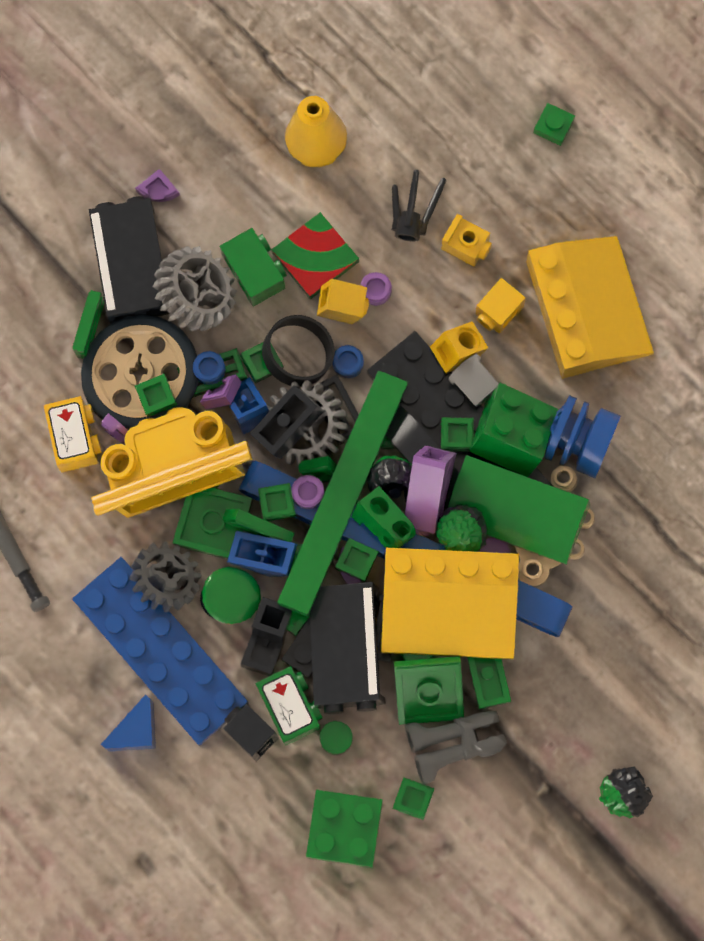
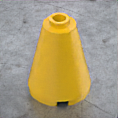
[285,96,347,168]

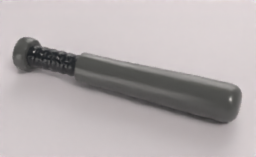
[0,511,50,612]

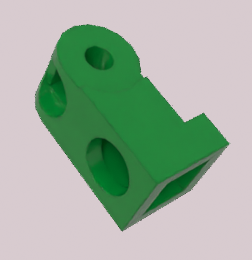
[351,486,416,548]

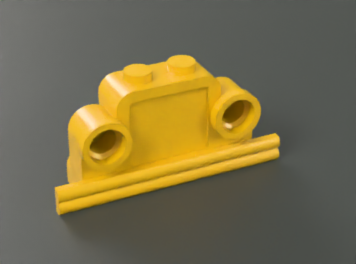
[91,407,252,518]

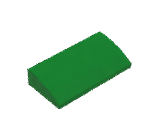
[448,455,590,565]

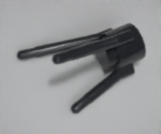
[391,169,446,242]

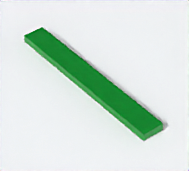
[277,370,408,617]

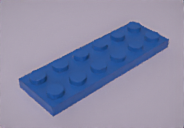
[72,556,249,746]

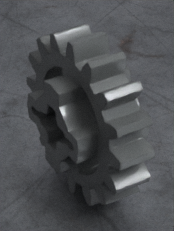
[129,542,202,612]

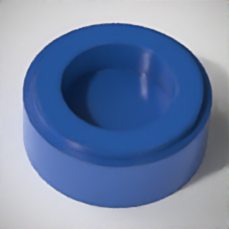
[332,345,364,379]
[193,351,226,385]

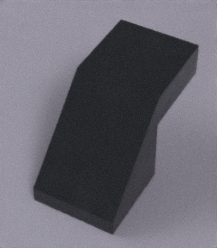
[241,597,293,676]

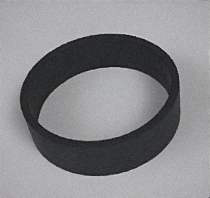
[262,315,335,387]

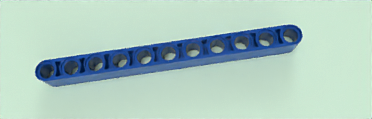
[238,460,573,637]

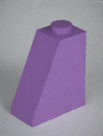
[405,446,456,536]

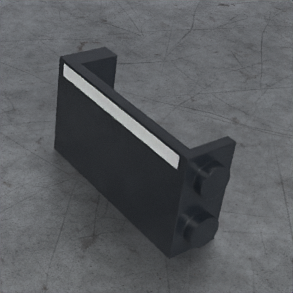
[88,196,170,324]
[310,582,386,714]

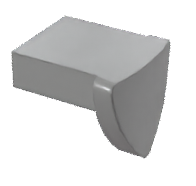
[448,354,499,407]

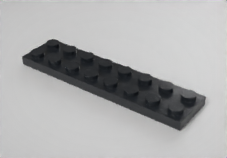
[367,331,552,553]

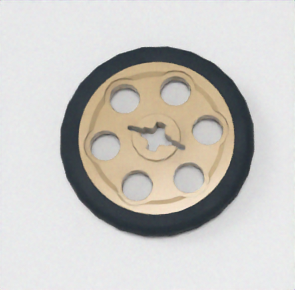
[81,315,198,430]

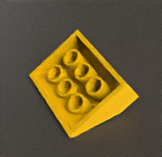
[526,236,654,379]
[381,547,519,659]

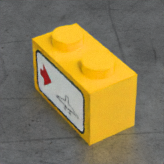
[43,396,102,473]

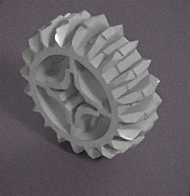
[152,246,237,332]
[268,380,348,467]

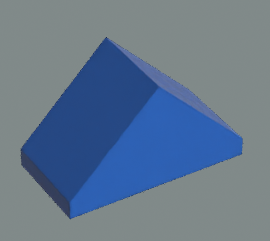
[228,377,269,435]
[227,531,297,577]
[101,694,156,752]

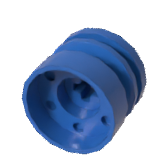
[544,395,621,478]

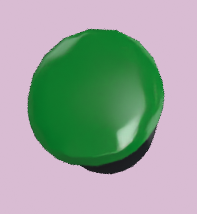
[200,567,261,624]

